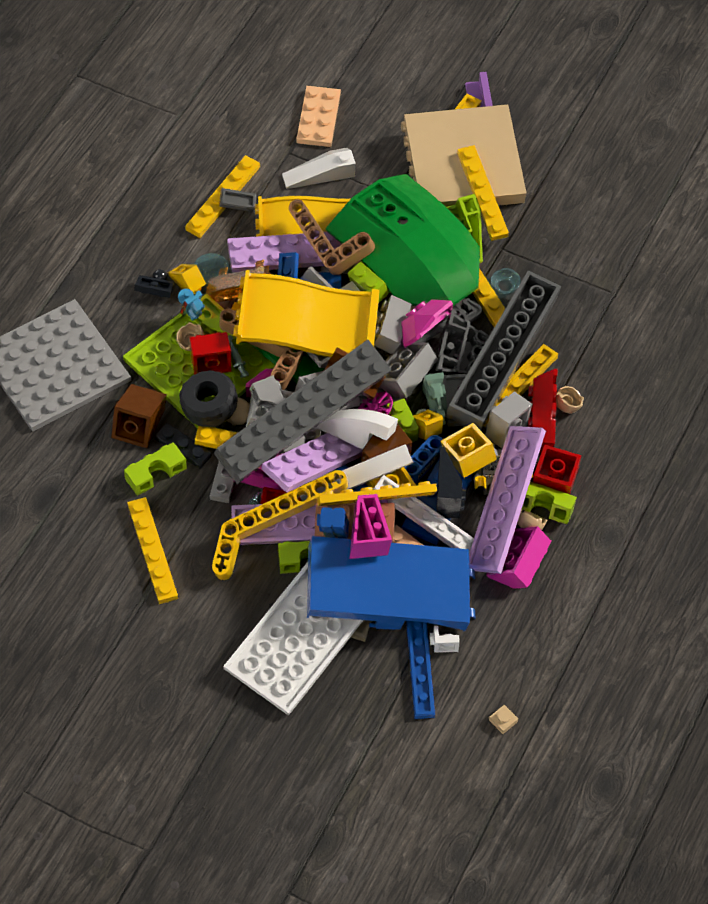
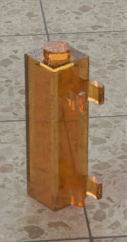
[206,260,272,303]

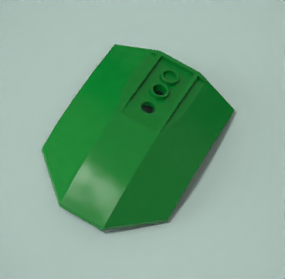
[325,174,480,306]

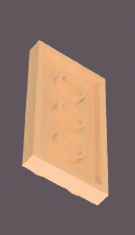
[297,86,341,147]

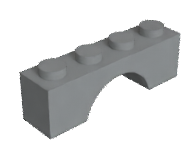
[249,376,306,453]

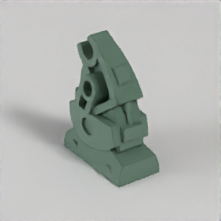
[422,372,447,425]

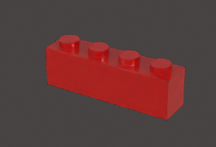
[527,369,558,453]

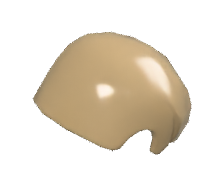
[176,323,204,351]
[556,386,584,414]
[226,398,250,426]
[517,509,547,530]

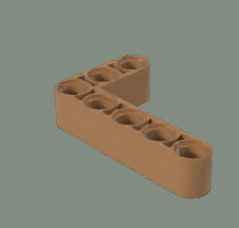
[289,199,375,275]
[219,308,304,390]

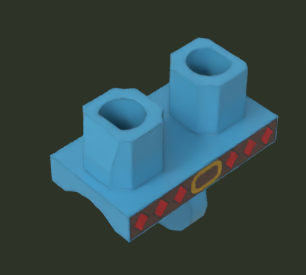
[178,289,205,321]

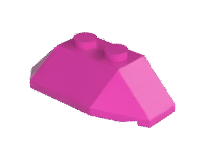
[402,300,453,348]

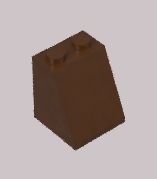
[111,384,167,448]
[361,414,412,462]

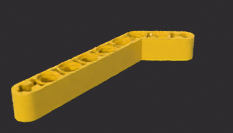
[212,470,348,580]

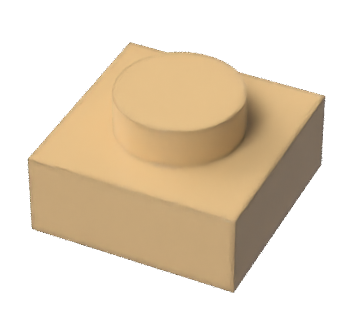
[489,705,518,734]

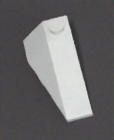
[282,148,355,189]

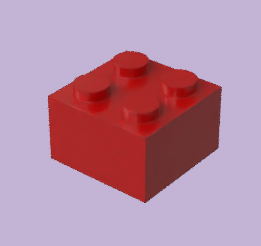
[190,332,232,375]
[533,444,582,494]

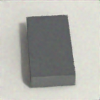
[220,188,256,212]

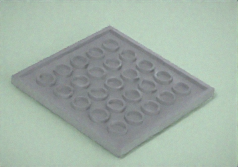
[0,299,131,432]

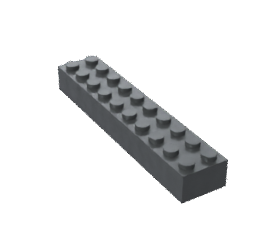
[446,271,561,431]
[214,340,392,484]

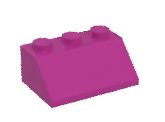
[486,526,551,589]

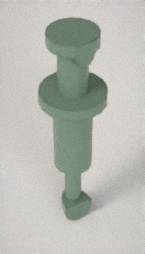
[228,335,249,379]

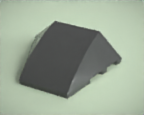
[434,309,489,374]

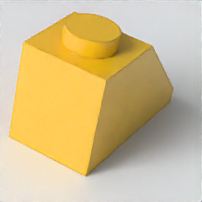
[168,264,206,294]
[413,409,443,440]

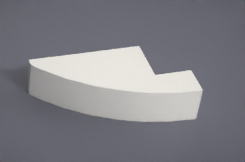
[316,409,398,449]

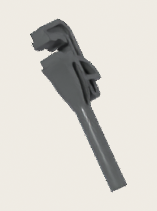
[415,298,482,343]

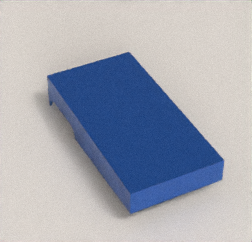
[307,536,475,631]

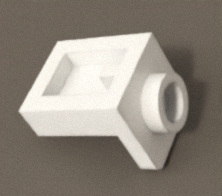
[430,626,459,652]

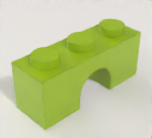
[124,442,187,496]
[522,481,577,524]
[278,541,310,574]

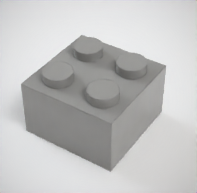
[485,392,532,449]

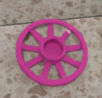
[358,391,393,415]

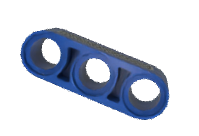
[405,435,443,484]

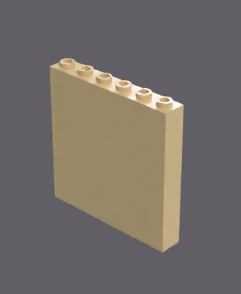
[401,105,526,207]

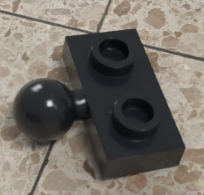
[134,269,175,298]

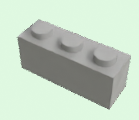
[374,295,411,354]

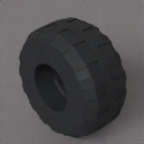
[179,370,238,427]

